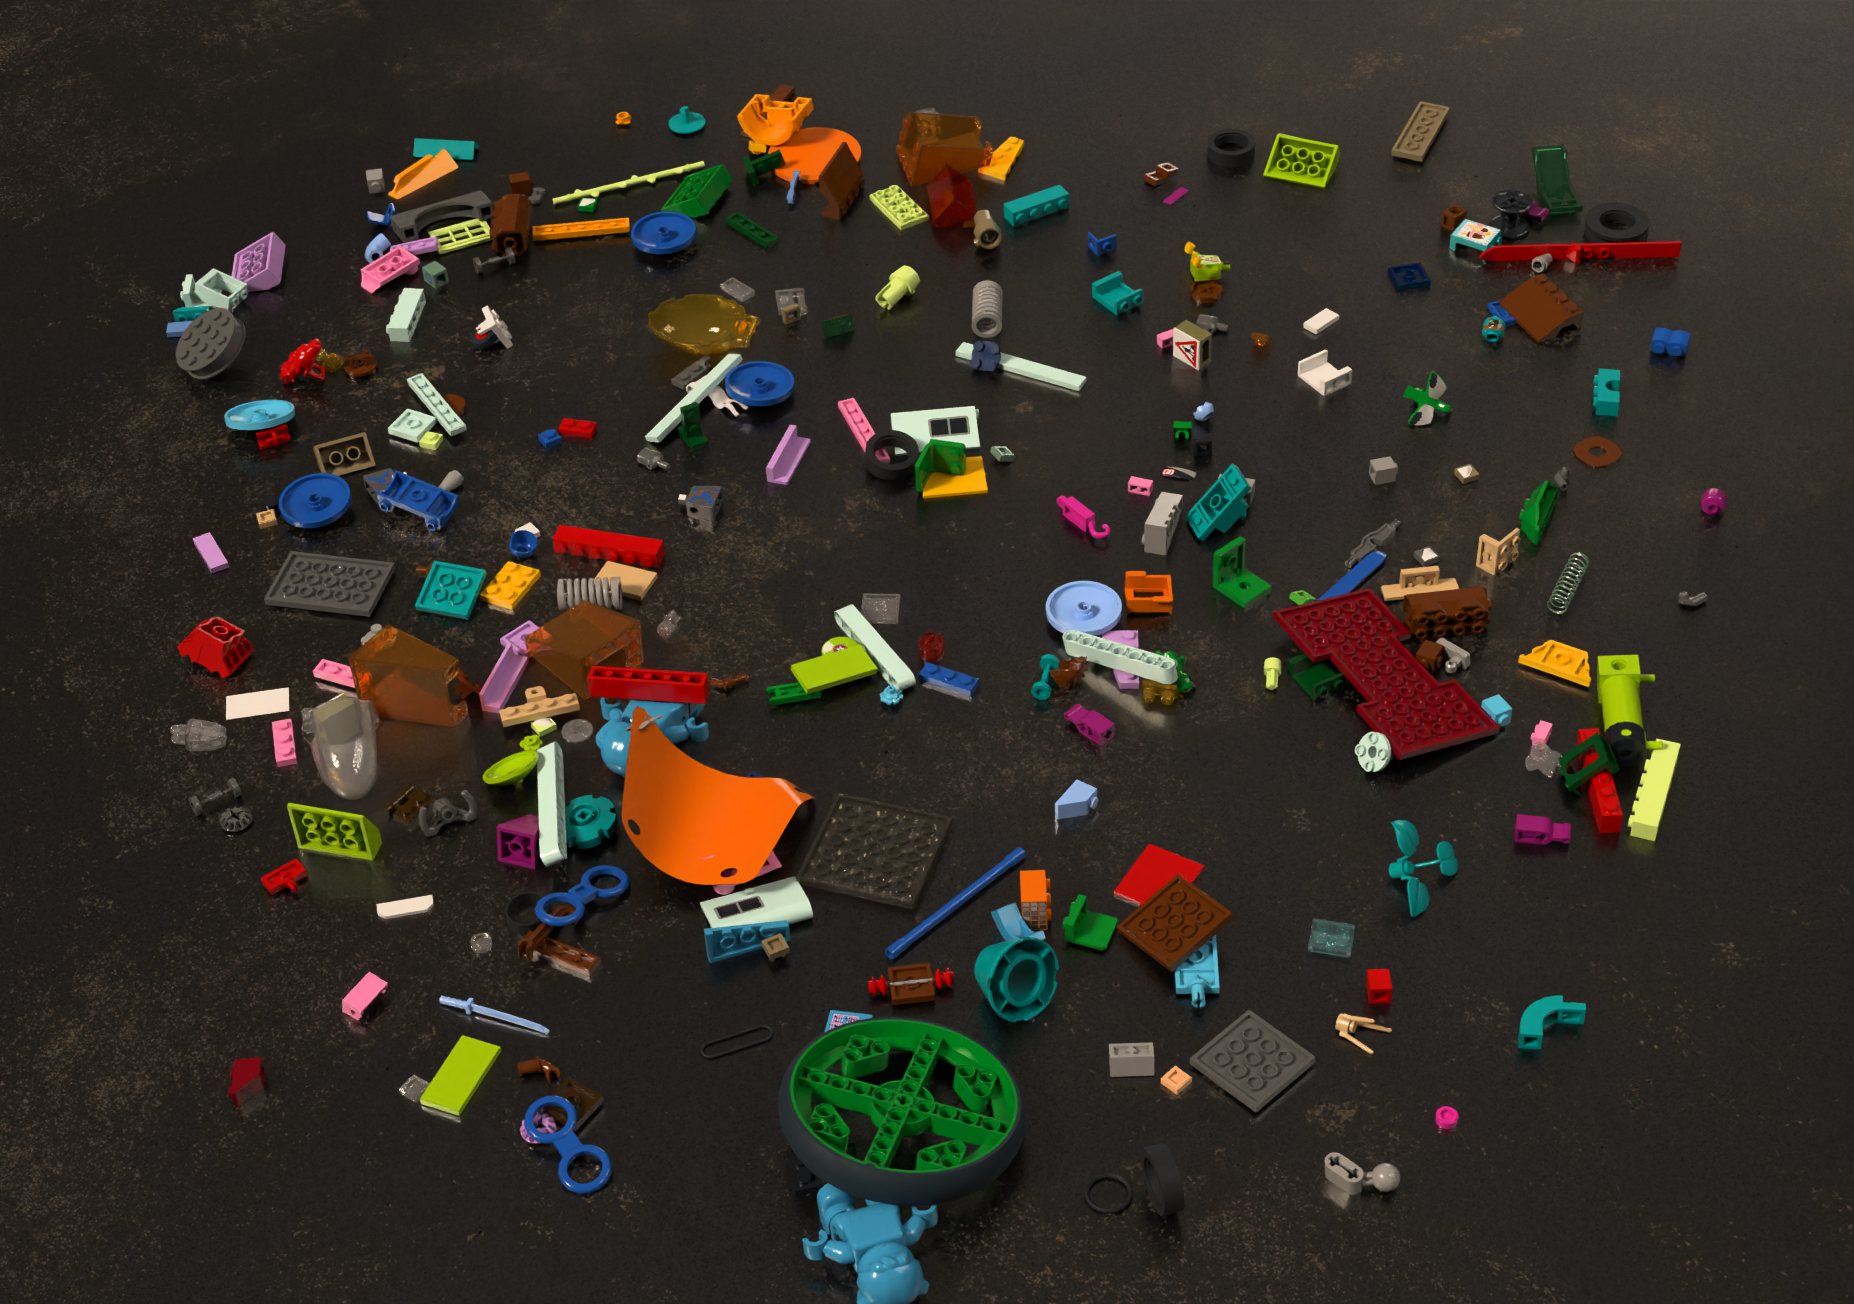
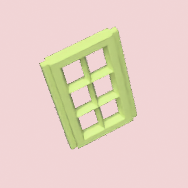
[428,219,493,254]

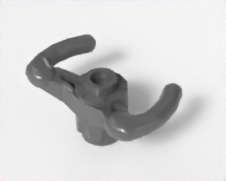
[418,790,477,837]

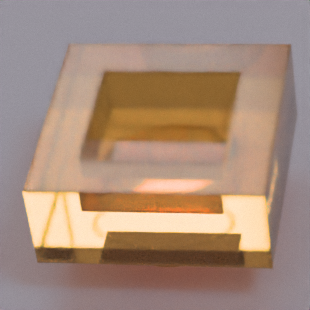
[1251,332,1272,346]

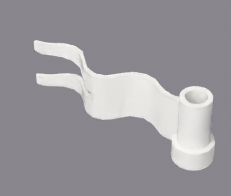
[686,375,749,416]

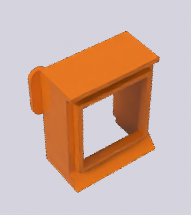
[1124,571,1173,616]

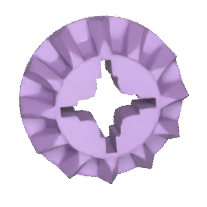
[520,1112,556,1144]

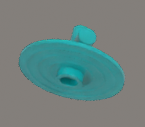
[668,106,705,134]

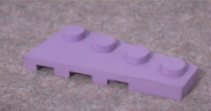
[1100,630,1139,689]

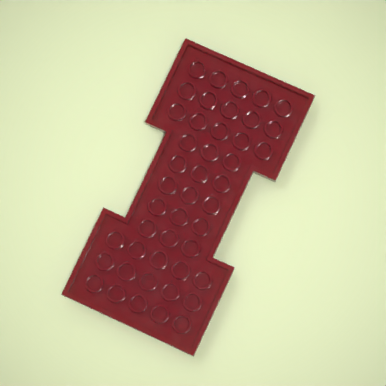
[1273,588,1500,760]

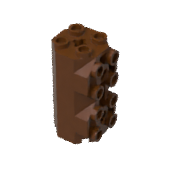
[489,193,532,257]
[1403,586,1492,640]

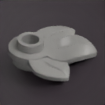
[625,714,662,732]

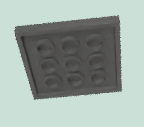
[1190,1010,1315,1113]

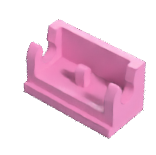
[342,972,388,1020]

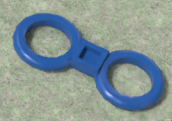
[535,865,630,927]
[524,1096,612,1194]

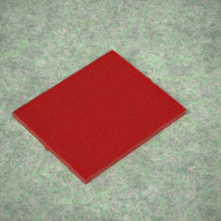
[1114,843,1204,905]

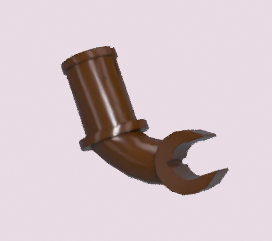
[517,1056,562,1085]

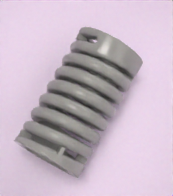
[972,280,1003,338]
[557,577,622,612]

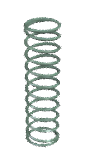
[1547,553,1590,614]

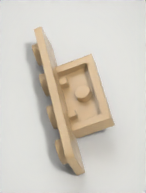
[1381,566,1459,601]

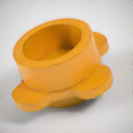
[615,112,632,125]

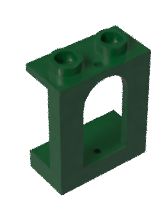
[1558,732,1620,796]

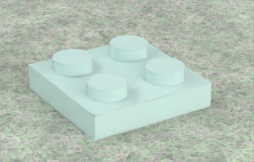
[388,408,437,443]

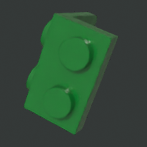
[1062,894,1118,950]

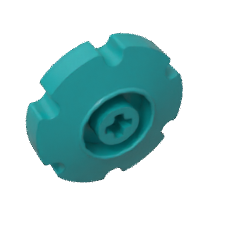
[565,795,618,849]

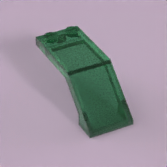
[1532,144,1583,215]

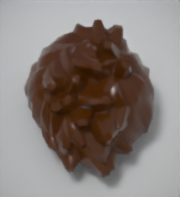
[1050,656,1088,690]

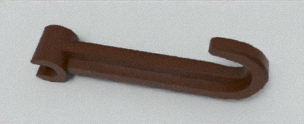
[518,905,579,961]

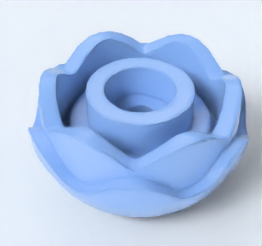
[1193,402,1214,421]

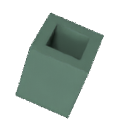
[422,261,449,289]

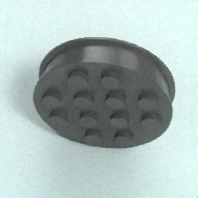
[176,308,246,380]

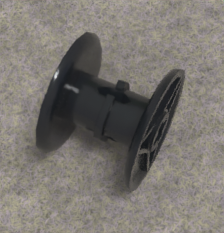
[1489,190,1533,239]

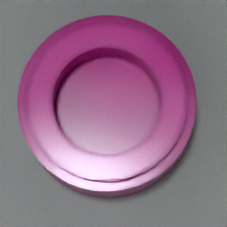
[1435,1106,1459,1129]

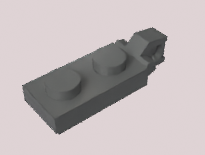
[671,355,712,390]

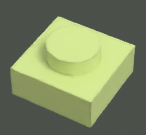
[419,431,444,450]

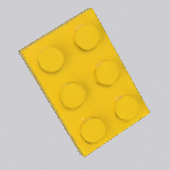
[480,561,541,610]

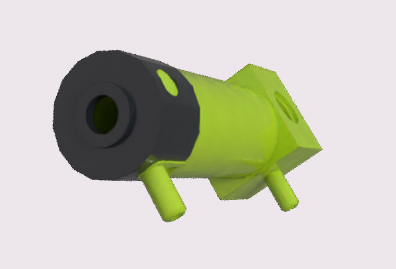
[1597,655,1663,767]

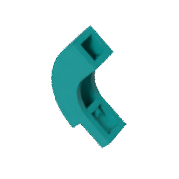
[1518,996,1586,1049]

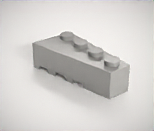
[1142,492,1183,556]

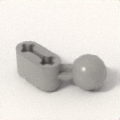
[1325,1152,1401,1195]

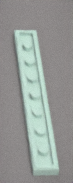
[956,342,1086,391]
[645,354,743,443]

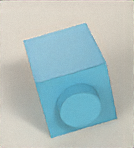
[1481,694,1512,727]

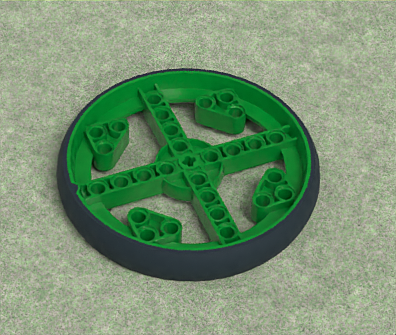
[778,1017,1026,1206]

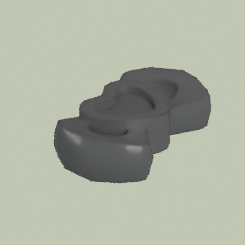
[528,187,546,204]

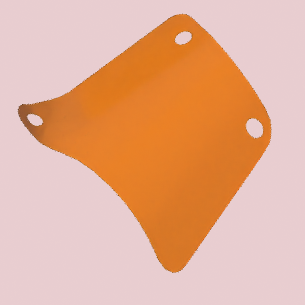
[622,706,815,885]

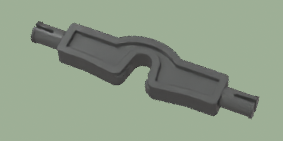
[1345,519,1401,568]

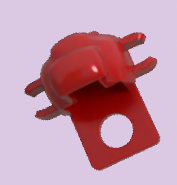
[280,339,325,384]

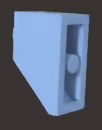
[1055,780,1099,819]

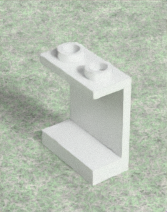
[1298,349,1352,396]

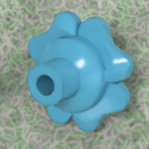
[880,685,903,705]

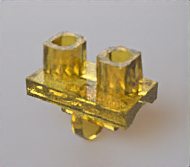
[1142,679,1178,705]

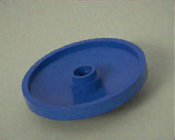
[631,211,696,254]
[725,361,794,406]
[279,473,352,528]

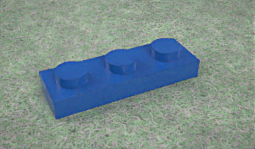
[919,662,979,697]

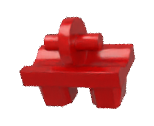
[255,423,291,450]

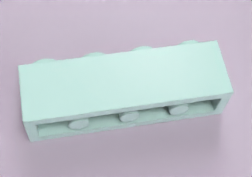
[386,288,426,342]

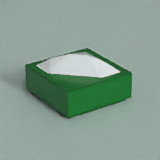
[578,197,598,212]

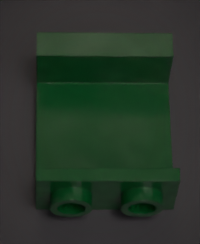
[1288,653,1347,700]

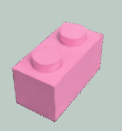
[1157,329,1173,349]
[1128,476,1153,496]
[1531,720,1553,749]

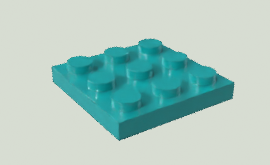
[415,560,487,620]

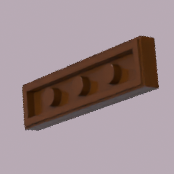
[523,930,601,977]

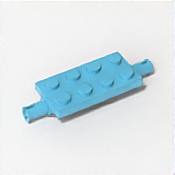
[1175,934,1219,1008]

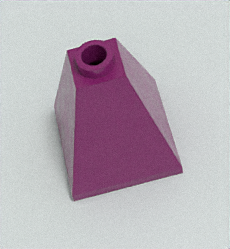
[497,814,540,869]

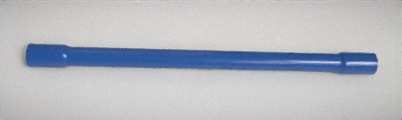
[885,847,1026,960]

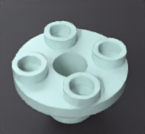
[1355,732,1394,772]

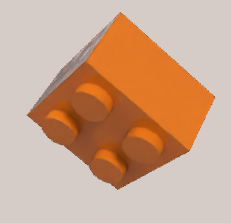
[1020,870,1051,930]

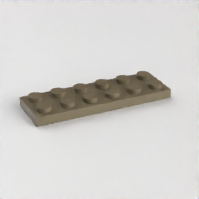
[1391,101,1450,162]

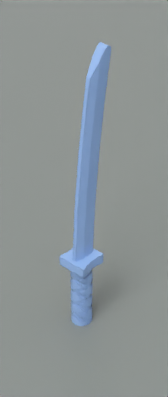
[440,995,550,1034]

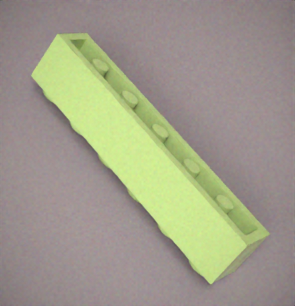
[1628,738,1681,841]

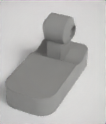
[1435,638,1471,673]

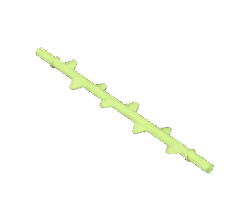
[552,161,705,205]

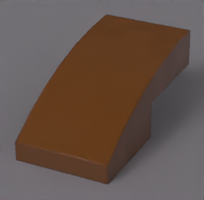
[1144,163,1179,186]

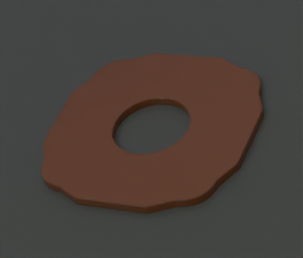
[1573,436,1622,468]

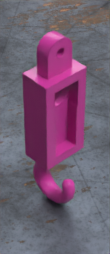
[1056,495,1111,539]

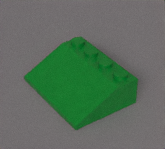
[661,164,733,218]

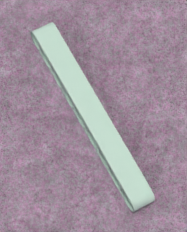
[537,741,567,867]

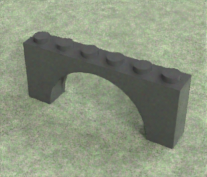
[390,190,494,243]

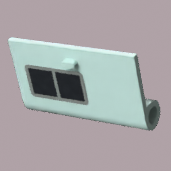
[891,406,980,456]
[700,876,813,928]

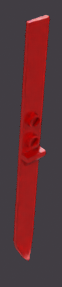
[1479,241,1681,263]

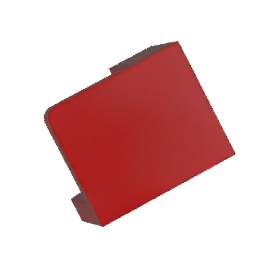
[1366,969,1392,1004]

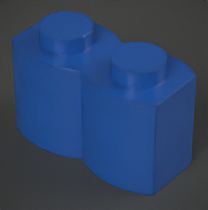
[1651,328,1690,357]

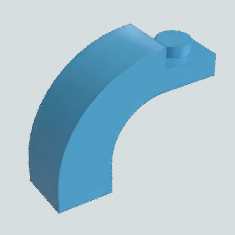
[991,902,1046,941]

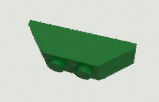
[1519,481,1559,545]

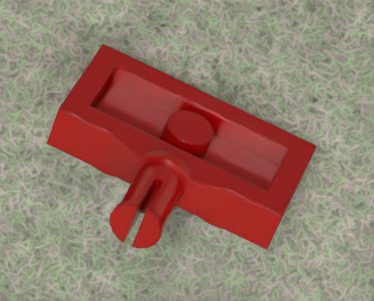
[261,859,308,895]

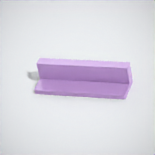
[766,425,811,485]
[479,643,529,714]

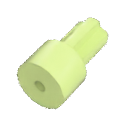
[1264,657,1282,690]

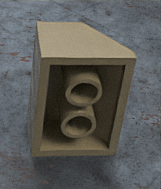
[313,432,376,476]

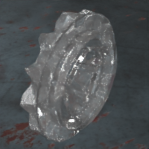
[562,719,593,744]

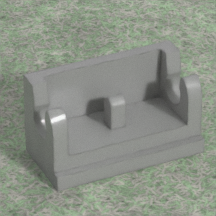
[1109,1043,1154,1077]

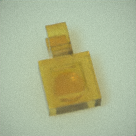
[316,348,345,372]

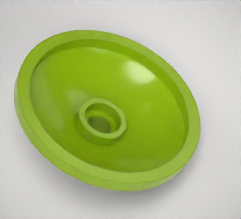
[483,750,539,786]

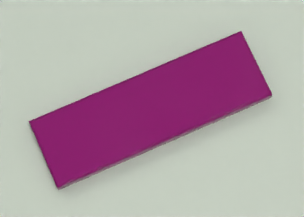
[1163,187,1189,205]

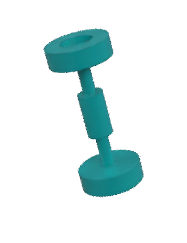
[1031,654,1060,700]

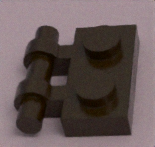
[383,784,435,827]

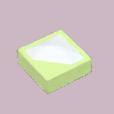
[530,717,557,737]

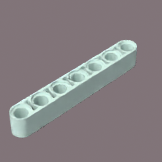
[834,604,916,691]
[1063,630,1178,684]

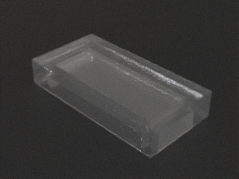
[720,277,755,302]

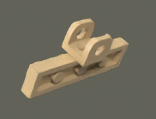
[499,686,580,727]

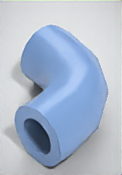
[365,233,391,263]

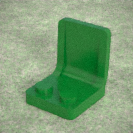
[915,439,966,492]

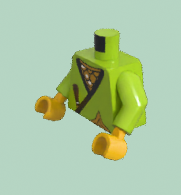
[1185,241,1230,282]

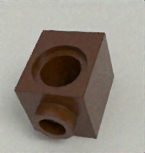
[1441,204,1468,232]

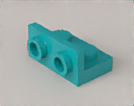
[173,306,211,322]

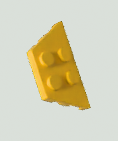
[1518,640,1591,687]

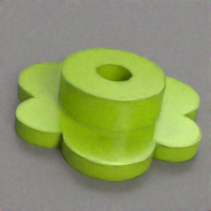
[520,735,543,751]

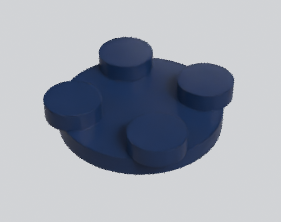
[970,341,1001,371]

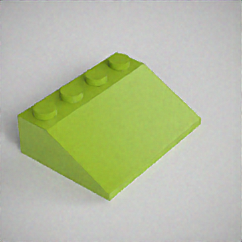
[1263,134,1340,189]
[287,803,382,861]

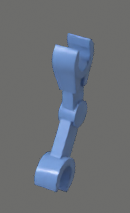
[787,170,801,204]

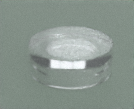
[471,933,492,953]

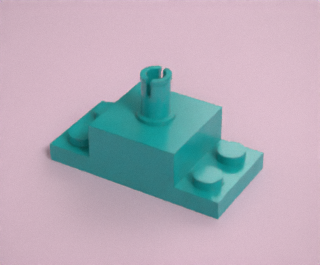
[1185,463,1251,541]

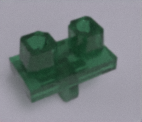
[822,313,854,337]

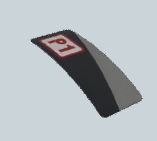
[1160,467,1196,481]

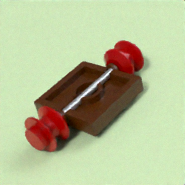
[868,963,955,1006]

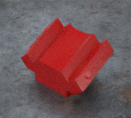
[177,616,254,678]

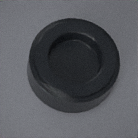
[263,495,280,511]

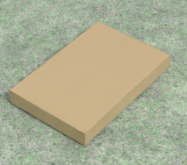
[594,561,658,601]

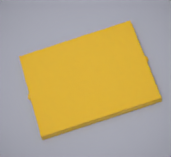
[922,456,988,499]

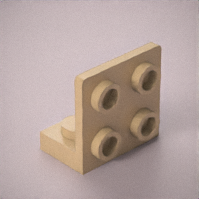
[1476,528,1520,575]

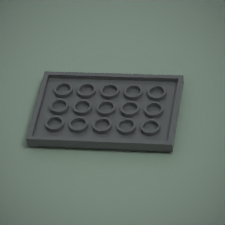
[264,551,395,617]

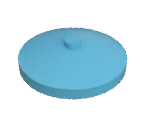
[224,400,295,430]

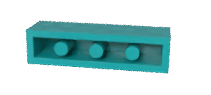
[1004,184,1069,227]

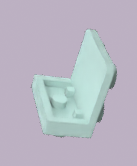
[180,274,223,309]

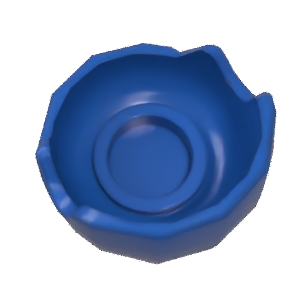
[509,530,537,558]

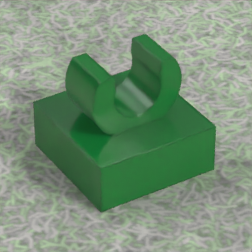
[1173,421,1192,441]

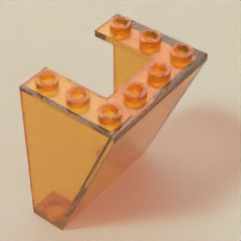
[896,112,994,186]
[525,600,644,700]
[348,624,469,728]

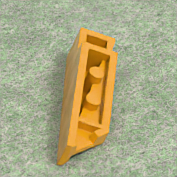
[388,149,458,199]

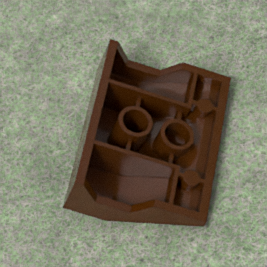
[819,142,865,220]
[1499,273,1584,343]

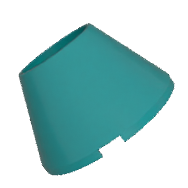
[974,937,1059,1022]

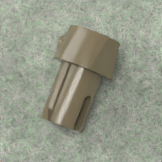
[973,210,1002,249]

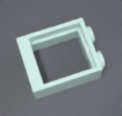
[194,268,248,311]

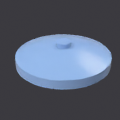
[1046,581,1122,636]

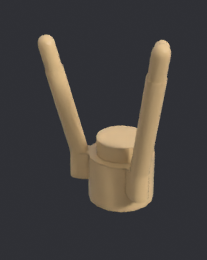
[1335,1013,1392,1054]

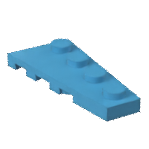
[704,920,791,963]

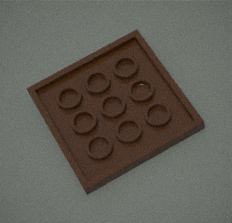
[1117,874,1234,972]

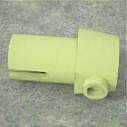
[875,265,920,310]

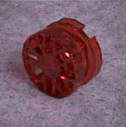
[918,632,945,661]

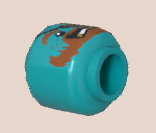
[1482,316,1506,342]

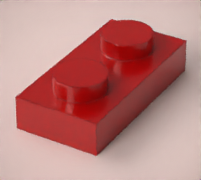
[558,418,597,438]

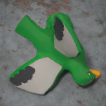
[1403,371,1452,426]

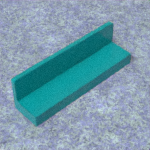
[413,138,479,160]

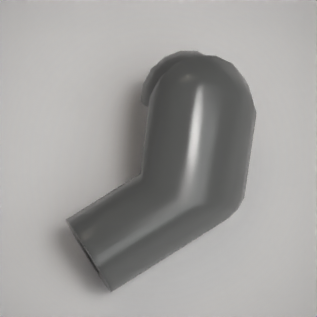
[1554,467,1571,491]
[1678,592,1708,607]

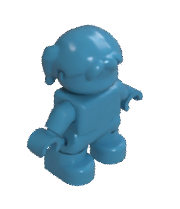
[595,697,709,778]
[802,1183,938,1304]

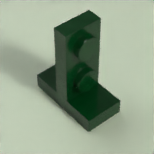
[742,149,786,186]
[678,402,709,452]

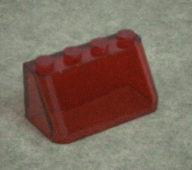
[926,164,978,228]

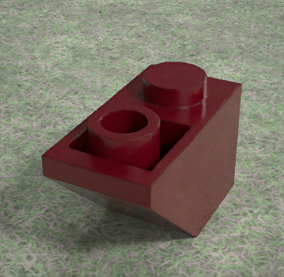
[228,1057,265,1108]

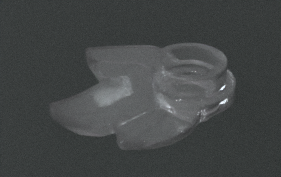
[1525,742,1562,778]

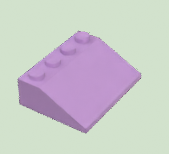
[231,232,286,294]

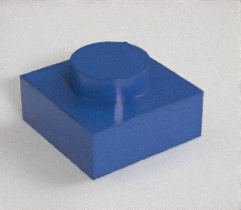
[538,429,562,449]

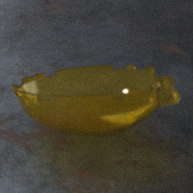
[648,294,761,357]

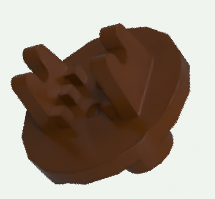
[344,350,378,379]
[452,669,483,699]

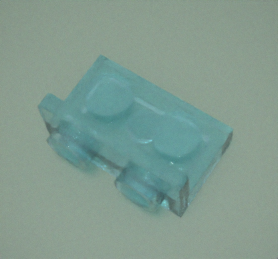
[1308,918,1355,958]

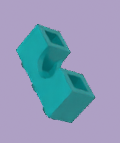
[1593,368,1620,416]

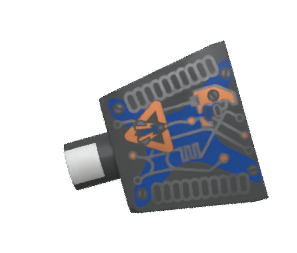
[363,468,407,505]
[678,486,723,522]

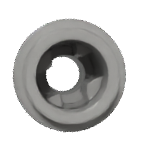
[1532,253,1553,273]
[439,470,464,492]

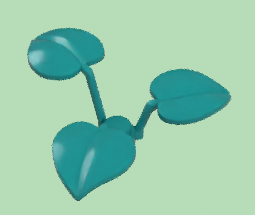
[1388,820,1458,917]

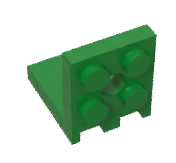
[1213,536,1272,608]

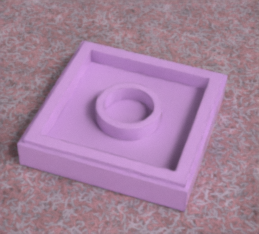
[500,620,554,658]

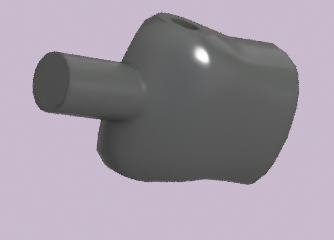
[1196,314,1229,333]
[637,447,670,470]

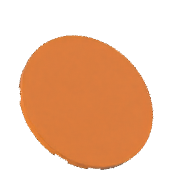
[768,127,861,185]

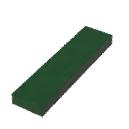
[725,212,779,249]

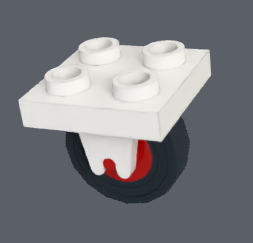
[470,306,513,350]

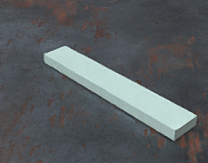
[407,373,467,436]

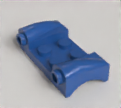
[377,470,459,531]

